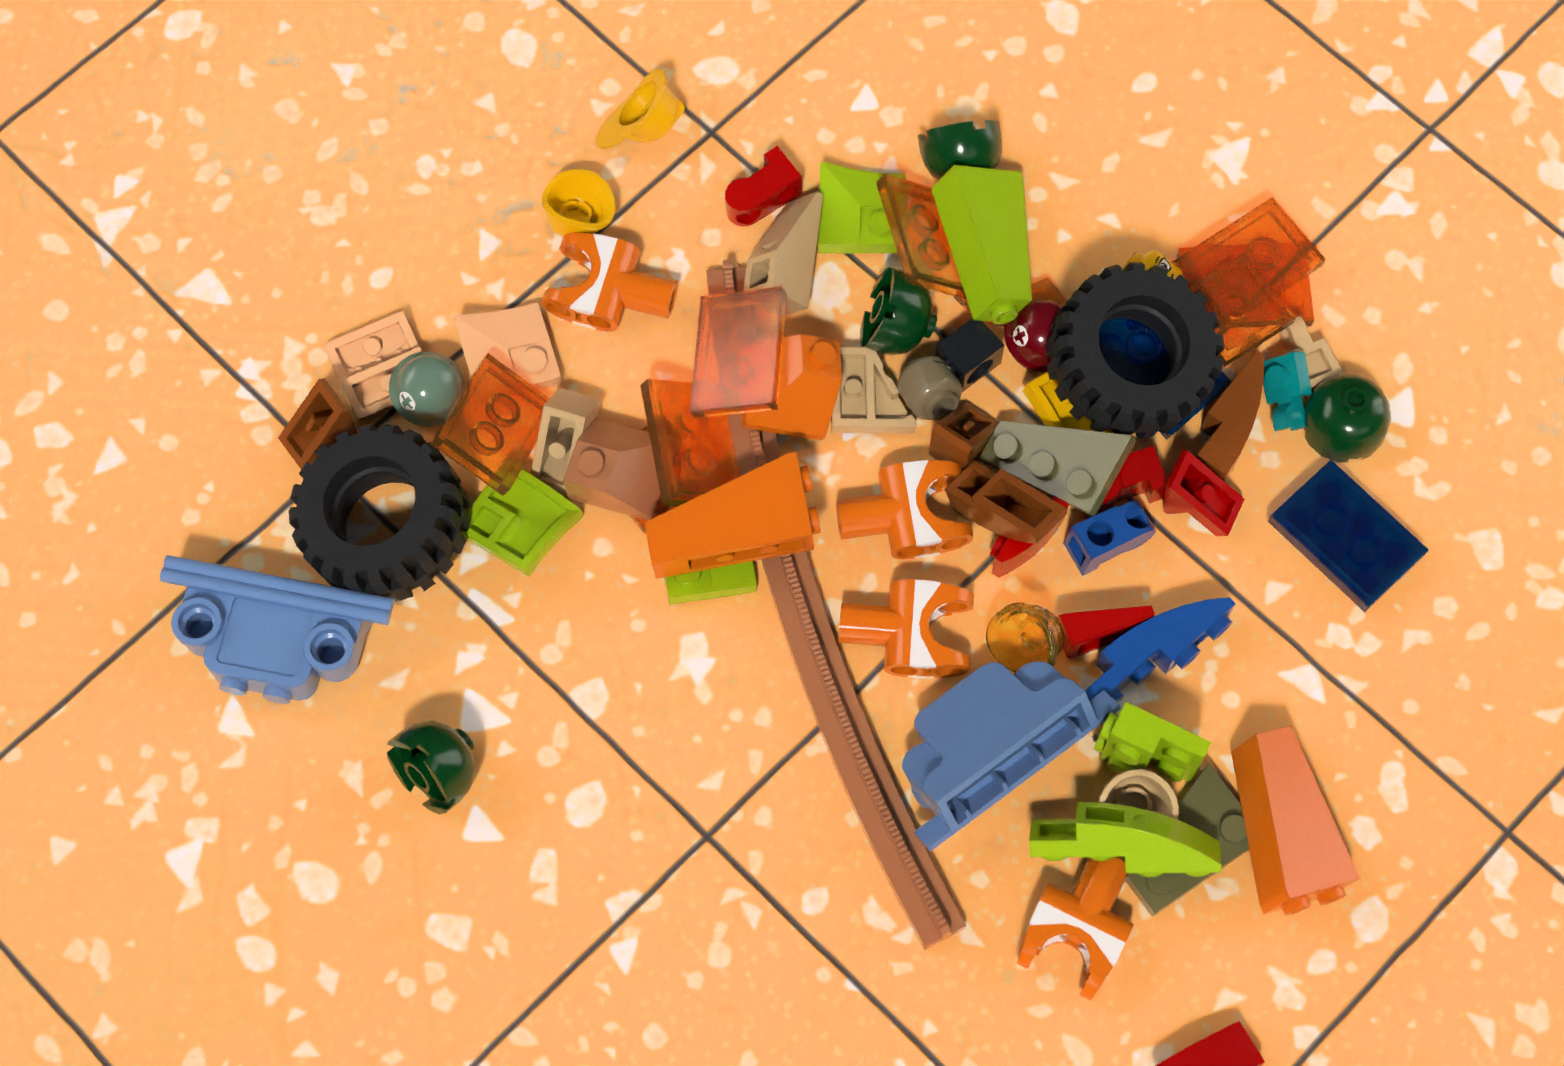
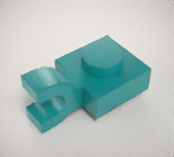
[1263,352,1312,431]

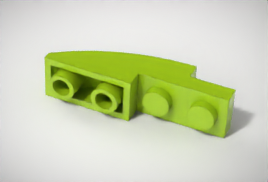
[1029,802,1222,877]

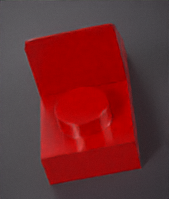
[1163,450,1245,537]

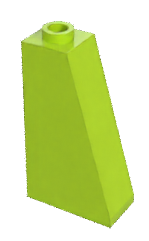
[931,165,1032,324]

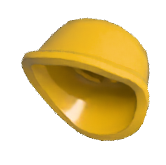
[541,169,615,237]

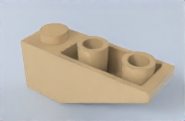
[742,191,823,318]

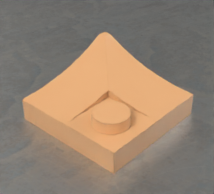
[453,302,562,407]

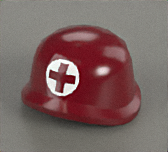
[1004,299,1063,373]

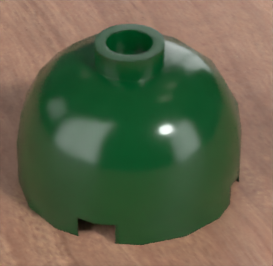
[917,120,1002,180]
[860,267,937,356]
[1304,374,1391,462]
[387,720,476,814]

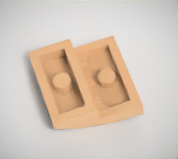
[323,311,422,421]

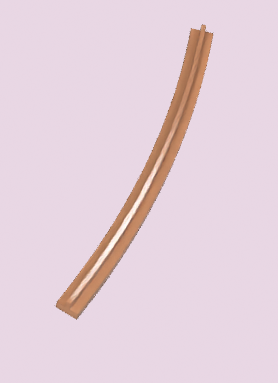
[706,260,966,950]

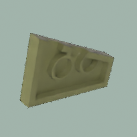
[979,421,1137,517]
[1125,763,1249,918]

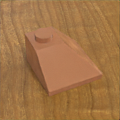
[563,418,679,521]

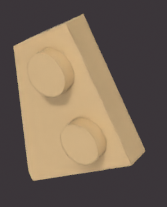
[831,347,916,434]

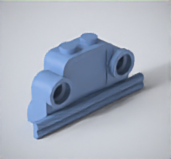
[159,555,395,704]
[902,661,1121,852]

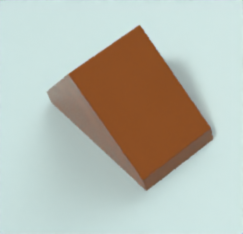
[278,378,358,469]
[929,402,999,472]

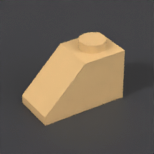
[531,388,601,496]

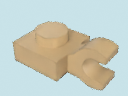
[1279,316,1344,391]

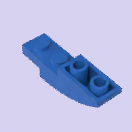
[1085,597,1236,703]

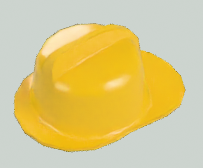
[596,69,685,149]

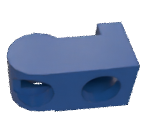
[1063,500,1156,576]

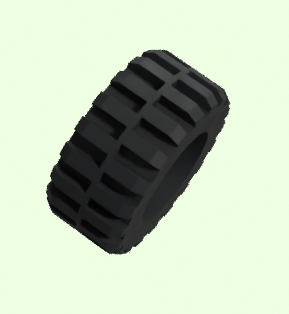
[1046,262,1224,440]
[288,424,470,601]

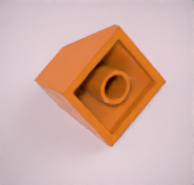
[739,334,842,441]

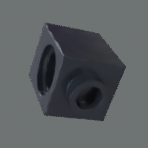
[935,318,1005,392]

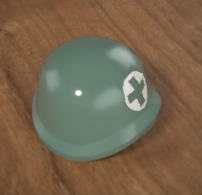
[389,352,465,427]

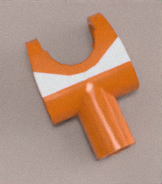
[541,232,678,332]
[836,460,973,560]
[838,579,974,679]
[1016,857,1134,1001]

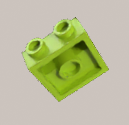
[1093,702,1211,783]

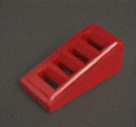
[1054,605,1155,659]

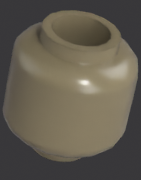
[898,356,962,420]

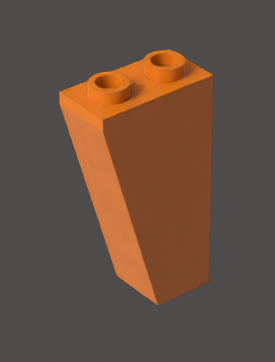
[644,452,821,579]
[1231,726,1360,916]

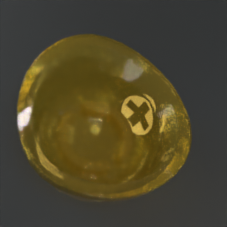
[986,602,1065,673]

